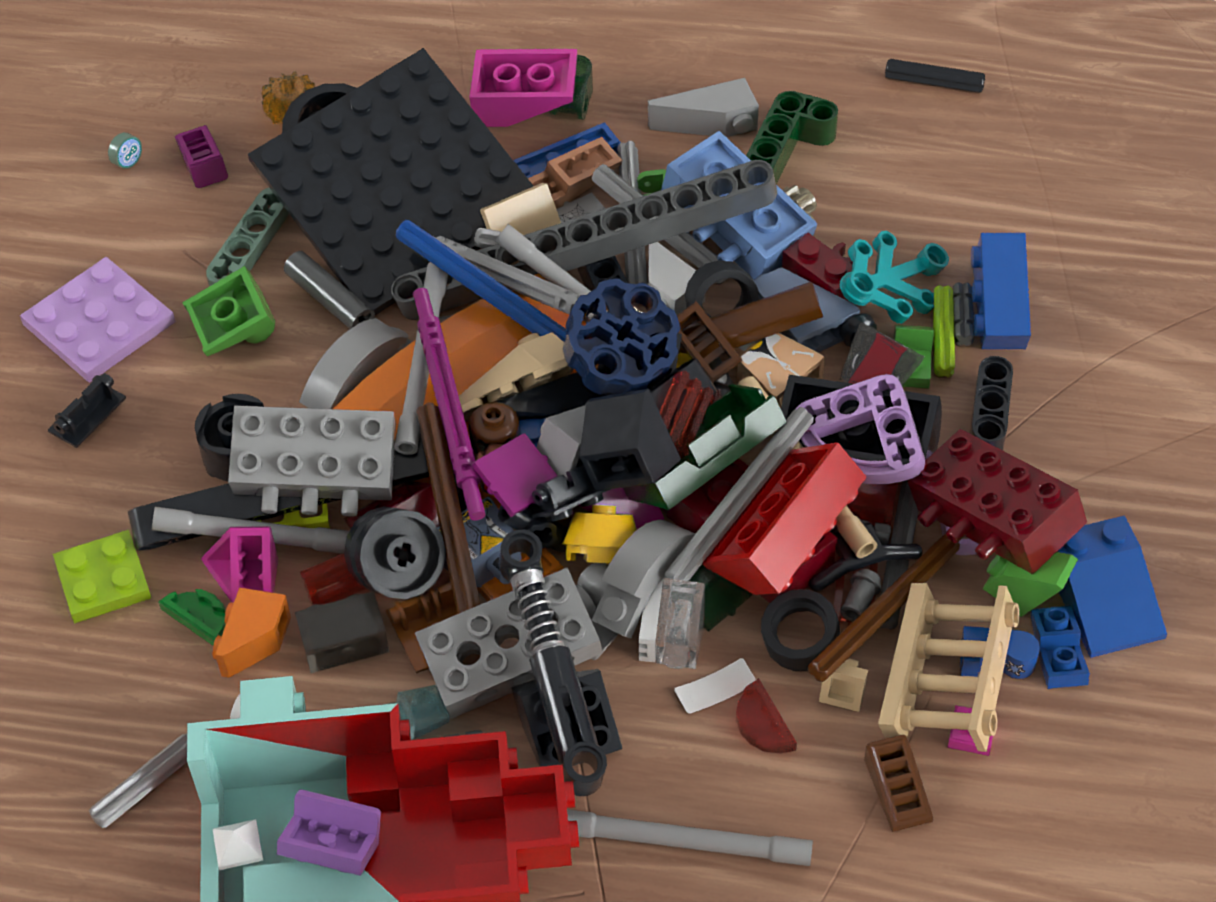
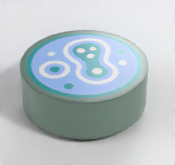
[108,132,142,169]

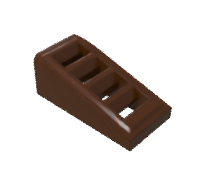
[677,301,743,383]
[864,734,933,832]

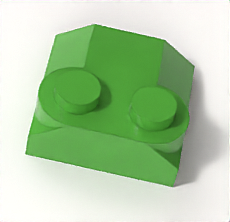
[182,266,275,356]

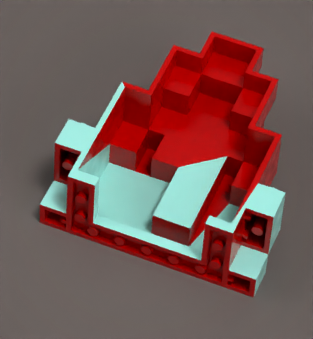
[187,676,580,902]

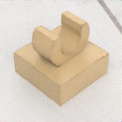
[819,658,868,712]

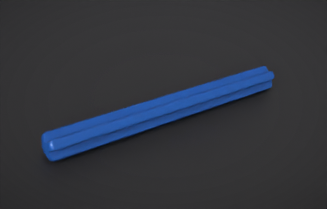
[395,220,567,342]

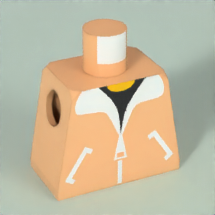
[734,333,824,408]

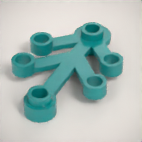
[840,231,949,324]

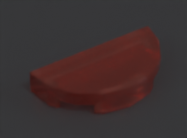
[736,678,797,754]

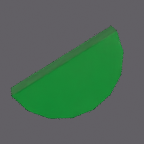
[158,589,226,646]

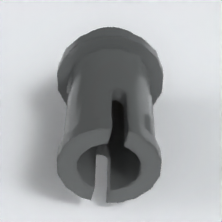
[840,569,882,622]

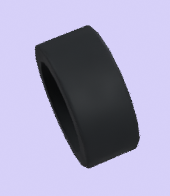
[685,260,759,322]
[761,589,840,671]

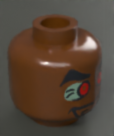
[469,402,520,454]

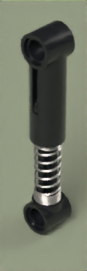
[499,529,607,797]

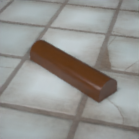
[679,281,823,358]

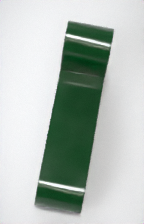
[746,91,838,184]

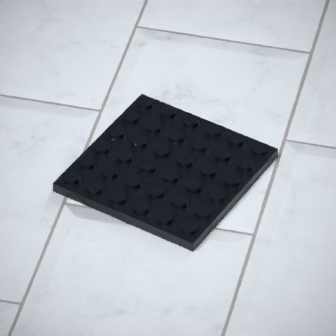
[248,48,533,315]

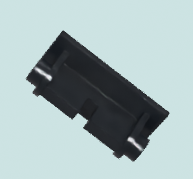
[48,373,126,448]
[532,464,611,521]

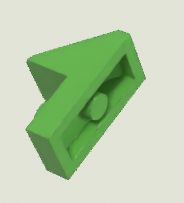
[894,325,934,389]

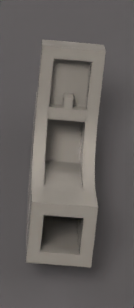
[299,318,412,409]
[591,520,695,638]

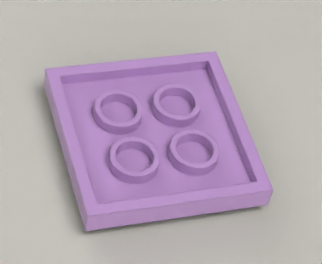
[20,257,176,383]

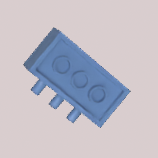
[661,131,817,280]

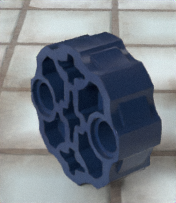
[563,278,681,395]

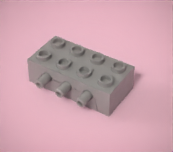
[228,406,396,517]

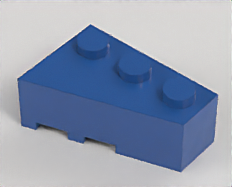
[971,233,1031,349]

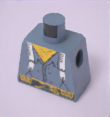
[437,496,522,587]

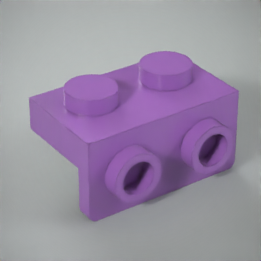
[277,789,381,876]

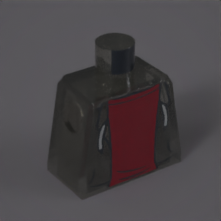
[838,322,924,386]

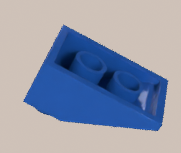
[1057,515,1167,658]

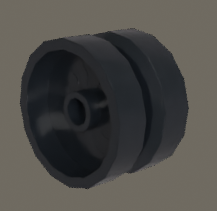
[344,506,446,599]

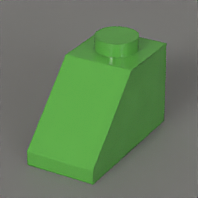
[983,552,1078,617]

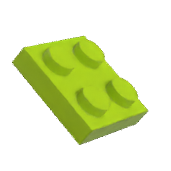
[53,529,152,624]

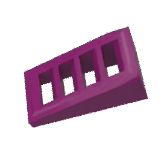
[174,125,228,188]

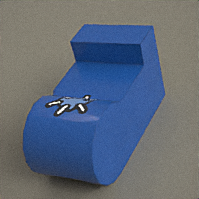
[960,626,1040,679]

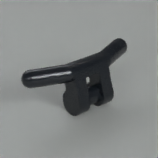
[809,522,923,592]

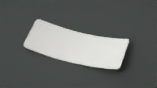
[674,658,757,713]

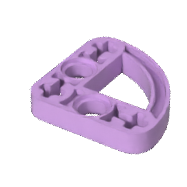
[795,374,925,484]

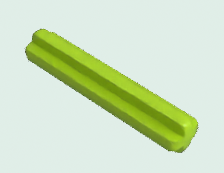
[933,285,955,378]

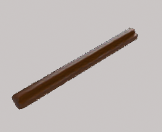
[417,403,480,614]
[808,534,960,682]

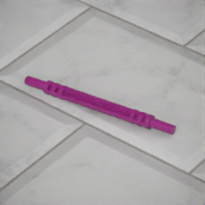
[413,288,486,521]

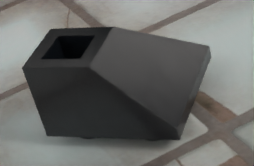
[511,669,623,767]

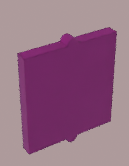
[471,433,558,517]

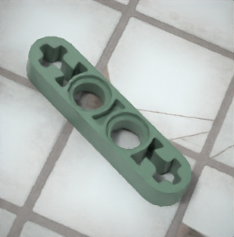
[206,188,289,286]

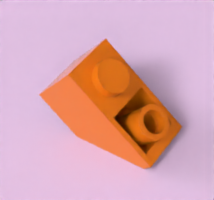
[212,587,291,678]

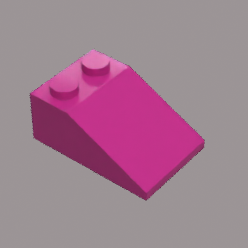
[469,49,578,127]

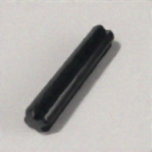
[885,58,985,93]

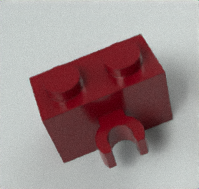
[782,233,853,304]

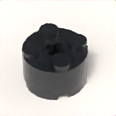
[195,394,264,482]

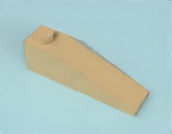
[459,332,574,423]

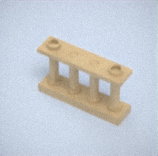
[878,583,1019,752]

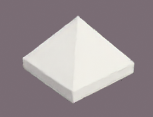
[213,819,263,870]

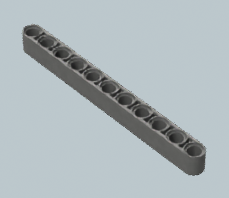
[391,160,777,320]

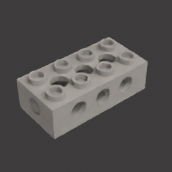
[415,567,603,719]

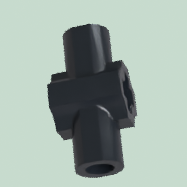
[498,503,568,553]

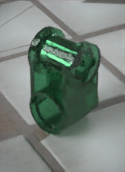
[549,55,593,120]

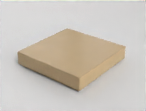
[480,183,561,265]

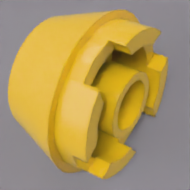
[562,505,637,563]

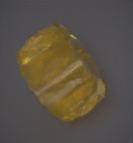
[261,71,315,124]

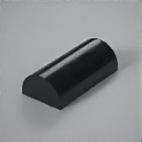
[781,375,942,465]

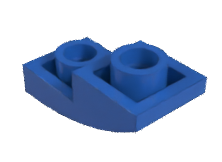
[1031,606,1090,689]

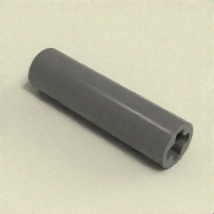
[284,251,375,329]

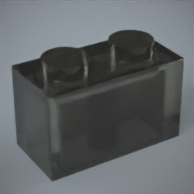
[295,591,389,673]

